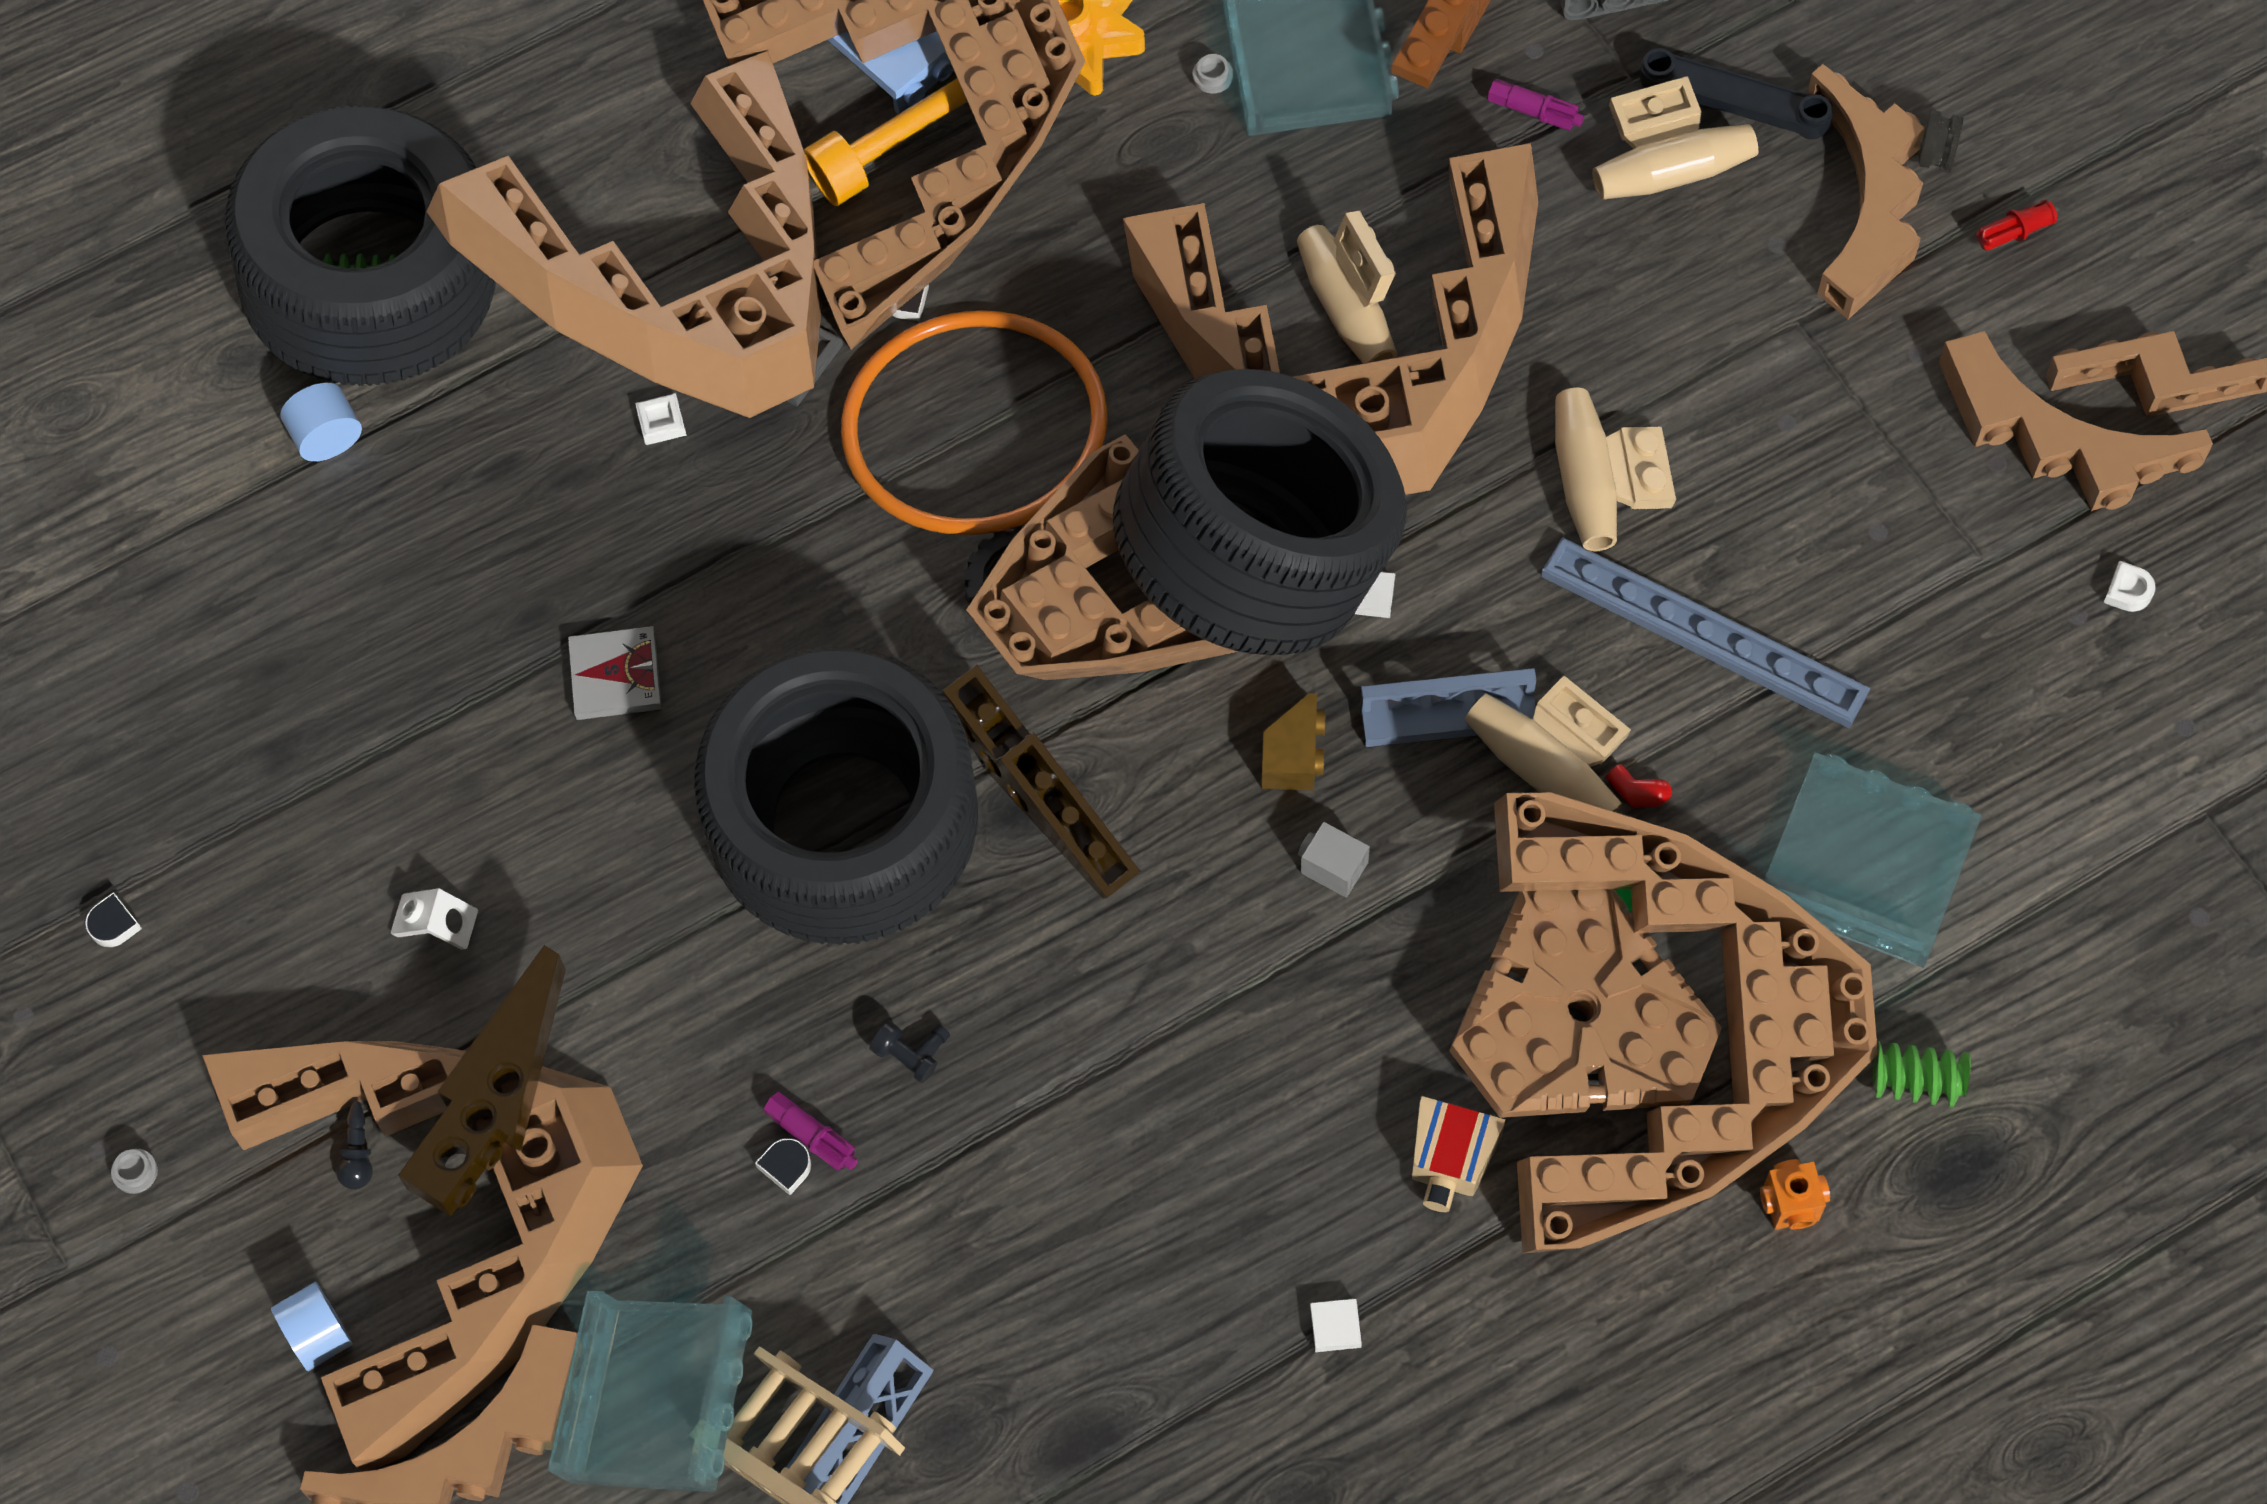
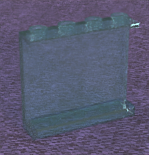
[1222,0,1399,136]
[1764,752,1982,968]
[548,1291,752,1492]

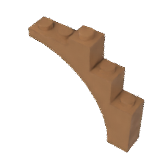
[1807,64,1925,320]
[1939,331,2213,511]
[300,1325,584,1504]

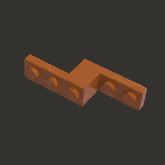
[1392,0,1491,88]

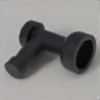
[869,1021,950,1083]

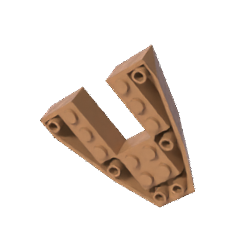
[966,434,1239,680]

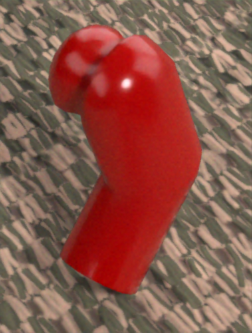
[1605,764,1672,808]

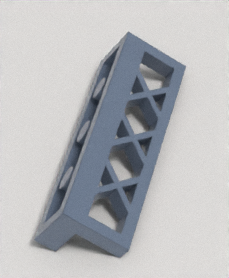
[1360,668,1536,747]
[786,1334,934,1504]

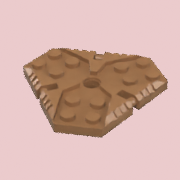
[1449,889,1722,1118]

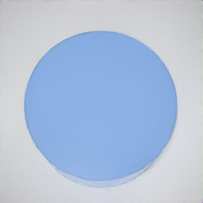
[280,383,362,461]
[271,1281,353,1371]

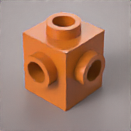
[1760,1159,1830,1230]

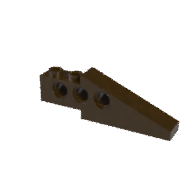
[941,665,1141,899]
[398,945,566,1217]

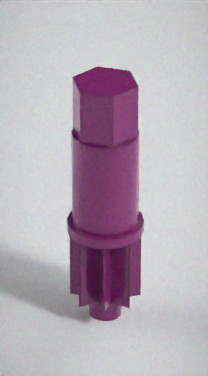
[1488,79,1584,131]
[763,1091,858,1171]

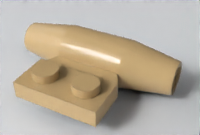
[1592,76,1758,200]
[1297,211,1397,364]
[1555,388,1676,551]
[1465,676,1631,813]

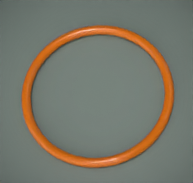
[841,310,1108,535]

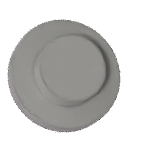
[1193,54,1233,94]
[111,1149,158,1194]

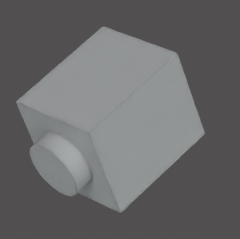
[1298,822,1370,898]

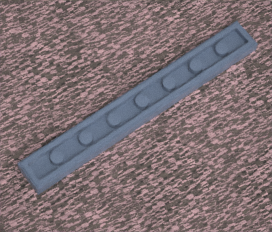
[1541,537,1870,729]

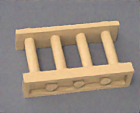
[691,1346,905,1504]

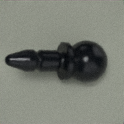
[336,1101,373,1190]

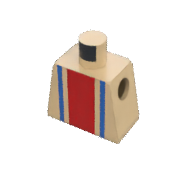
[1412,1096,1505,1212]

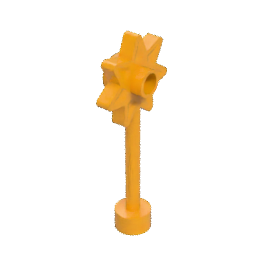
[803,0,1145,206]

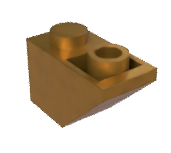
[1262,693,1325,791]

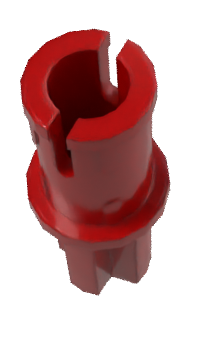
[1976,199,2057,251]

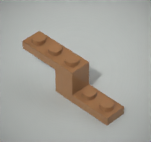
[2045,331,2267,417]

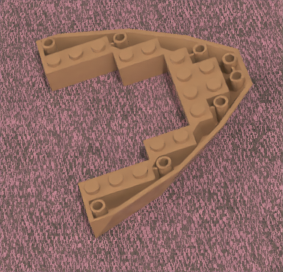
[703,0,1085,350]
[426,50,822,418]
[1123,143,1538,495]
[1494,792,1878,1254]
[202,1041,643,1472]

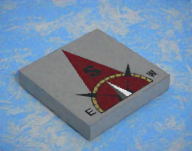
[568,626,662,720]

